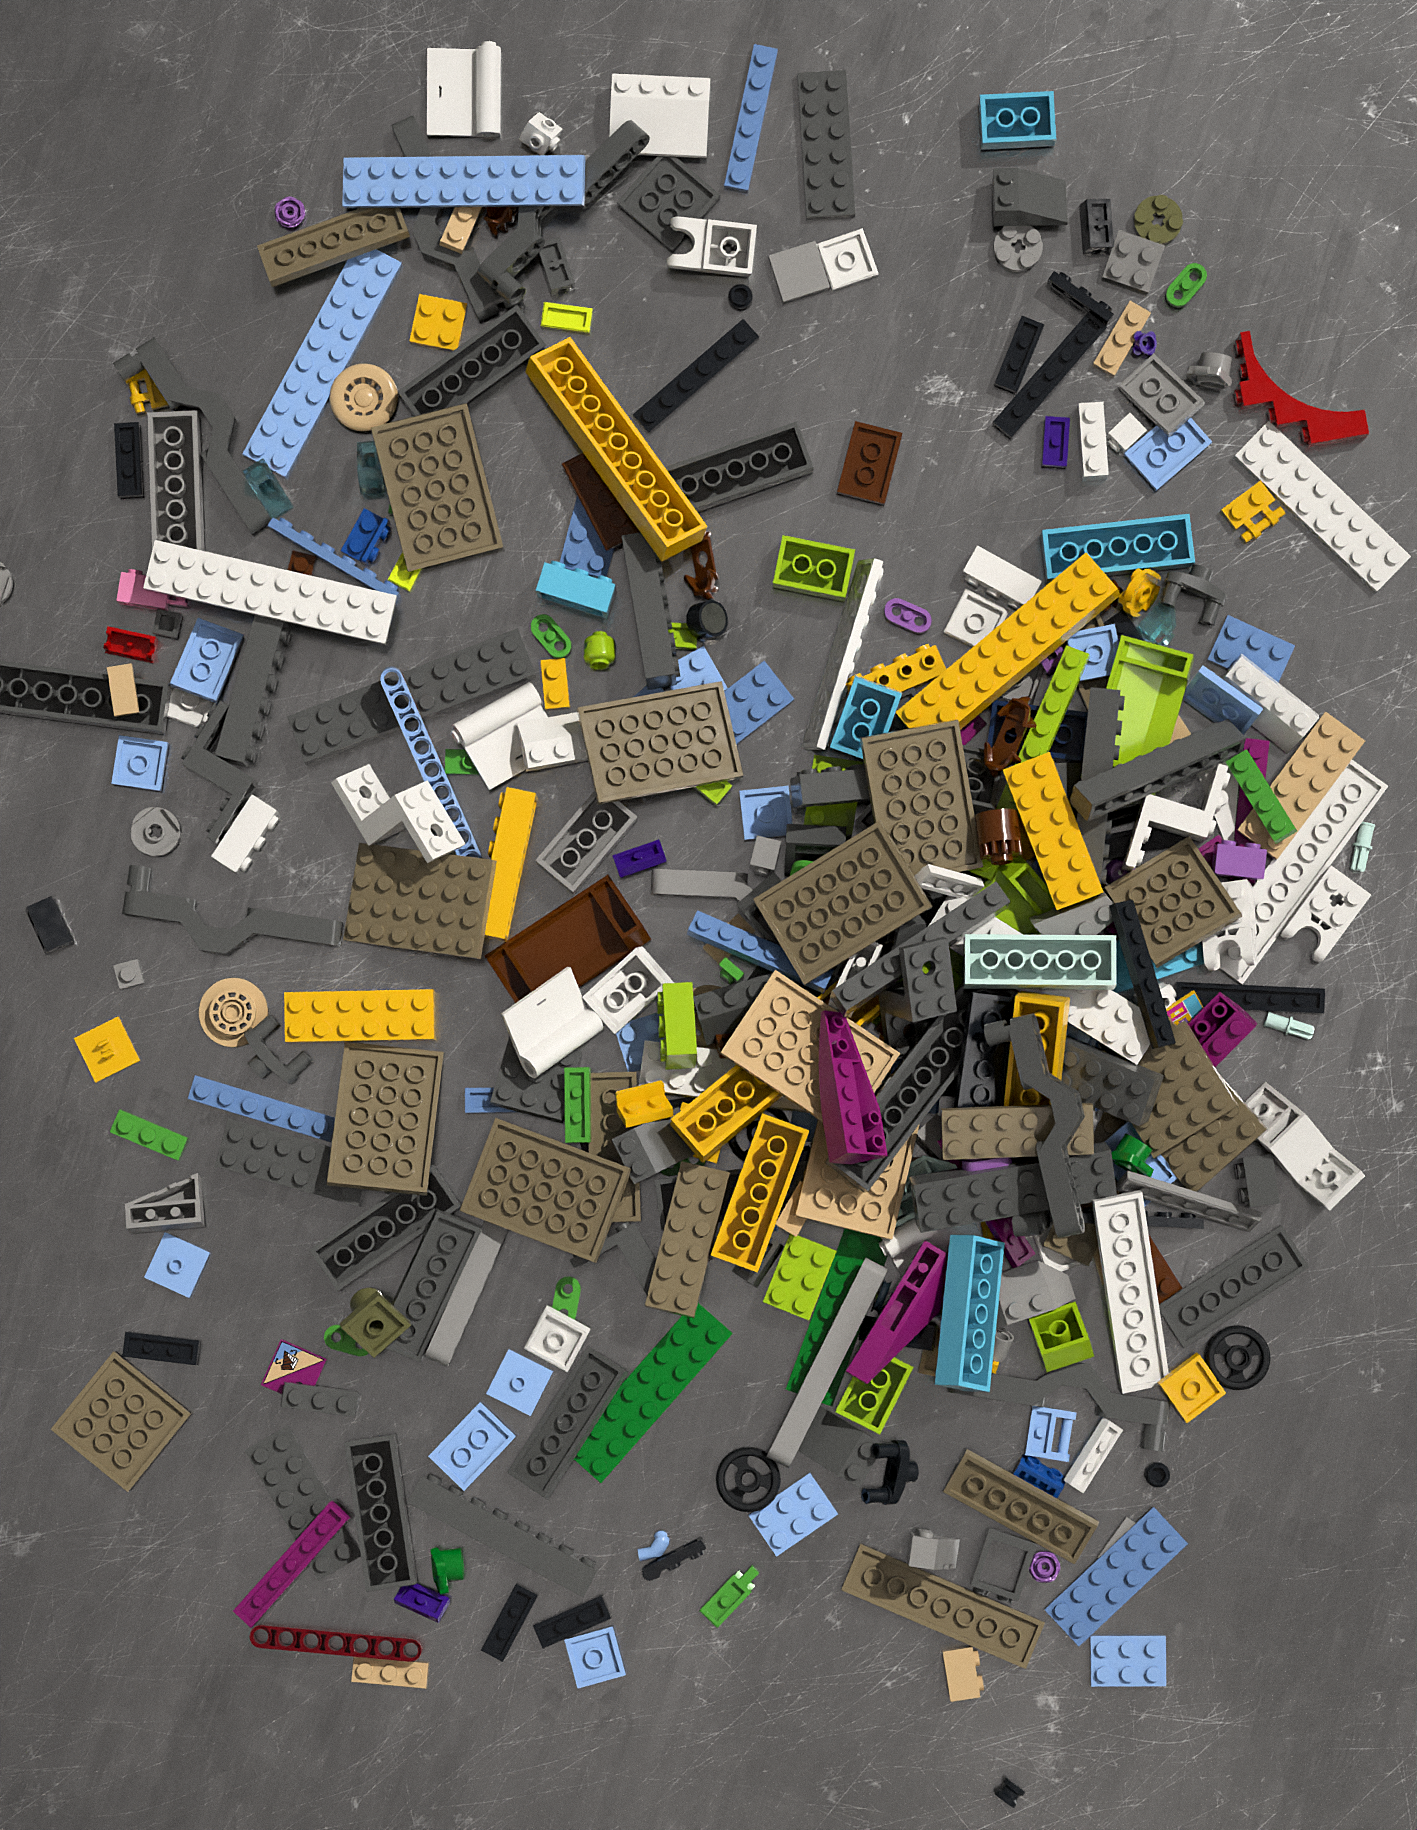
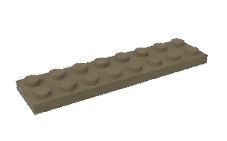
[841,1543,1045,1669]

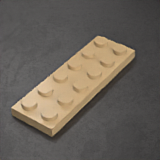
[1237,712,1365,860]

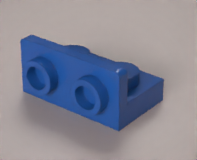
[341,508,392,566]
[1013,1454,1065,1498]

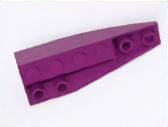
[1188,992,1258,1067]
[819,1010,888,1164]
[846,1240,948,1384]

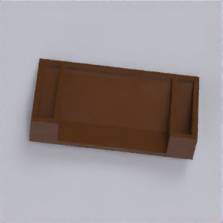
[484,875,652,1003]

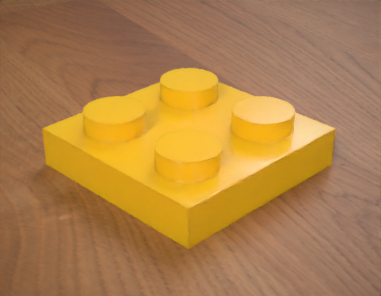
[409,294,468,351]
[1157,1352,1226,1423]

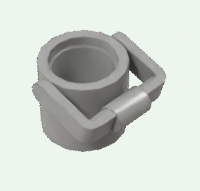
[1186,352,1232,389]

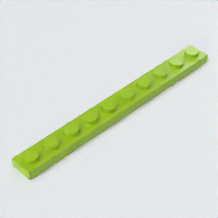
[969,645,1090,882]

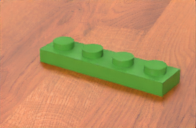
[1226,749,1297,844]

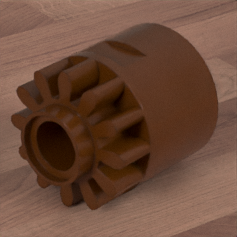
[975,809,1023,865]

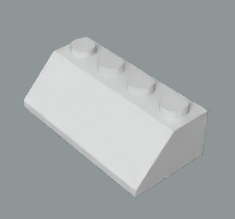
[1221,653,1319,753]
[517,712,588,772]

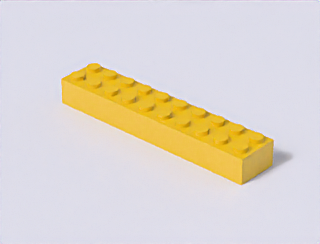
[525,337,707,562]
[895,553,1120,730]
[670,980,880,1162]

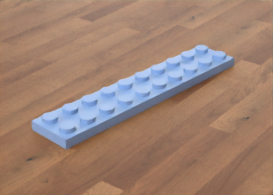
[342,155,585,208]
[242,249,402,478]

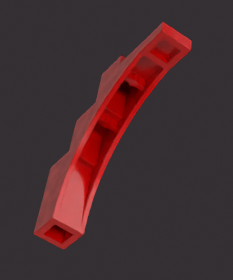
[1234,331,1369,448]

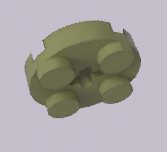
[1134,195,1183,245]

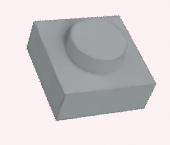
[113,959,145,990]

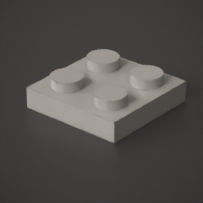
[1102,230,1165,293]

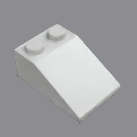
[582,946,674,1034]

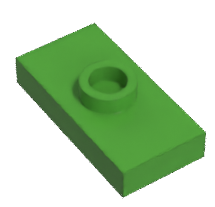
[445,749,479,775]

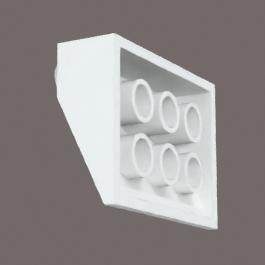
[609,74,710,158]

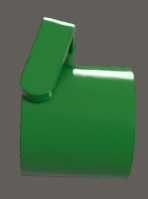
[1111,1133,1154,1177]
[430,1548,465,1595]

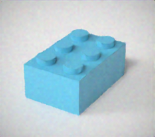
[979,91,1056,150]
[536,561,617,619]
[830,675,902,759]

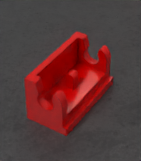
[103,626,159,664]

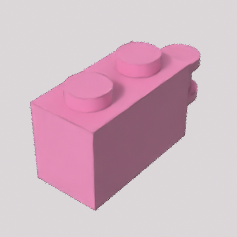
[116,569,187,611]

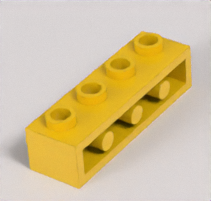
[846,644,946,694]

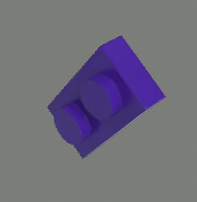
[1042,416,1070,468]
[612,839,667,878]
[394,1584,450,1623]

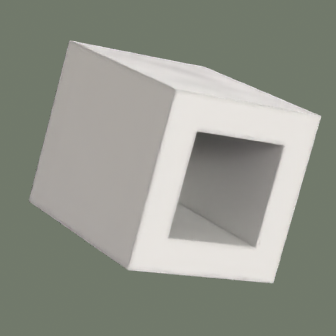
[1107,413,1147,454]

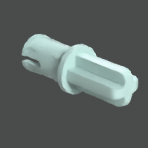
[1351,822,1375,872]
[1264,1011,1314,1040]

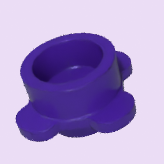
[1132,331,1157,356]

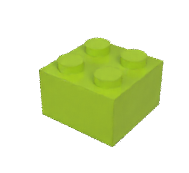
[1028,1302,1094,1372]

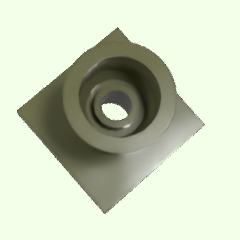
[340,1288,411,1358]

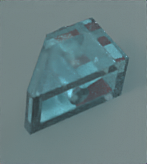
[357,441,385,495]
[243,458,293,518]
[1137,598,1176,646]

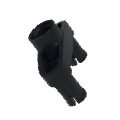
[861,1439,919,1505]

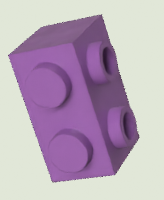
[1211,840,1267,881]

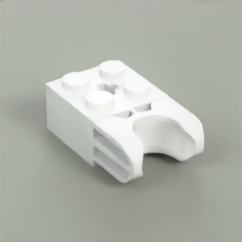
[666,217,757,277]
[1280,866,1371,963]
[1202,879,1258,971]

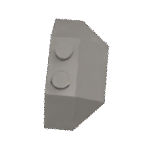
[996,1260,1076,1327]

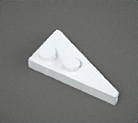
[1197,761,1239,841]

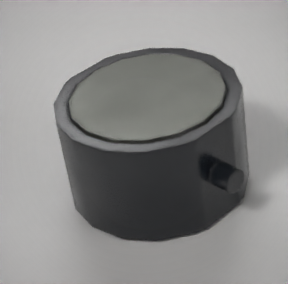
[686,598,728,641]

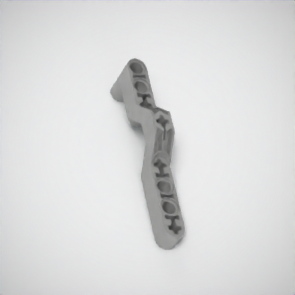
[651,869,752,902]

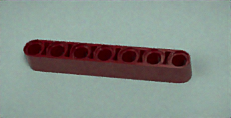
[249,1624,423,1662]

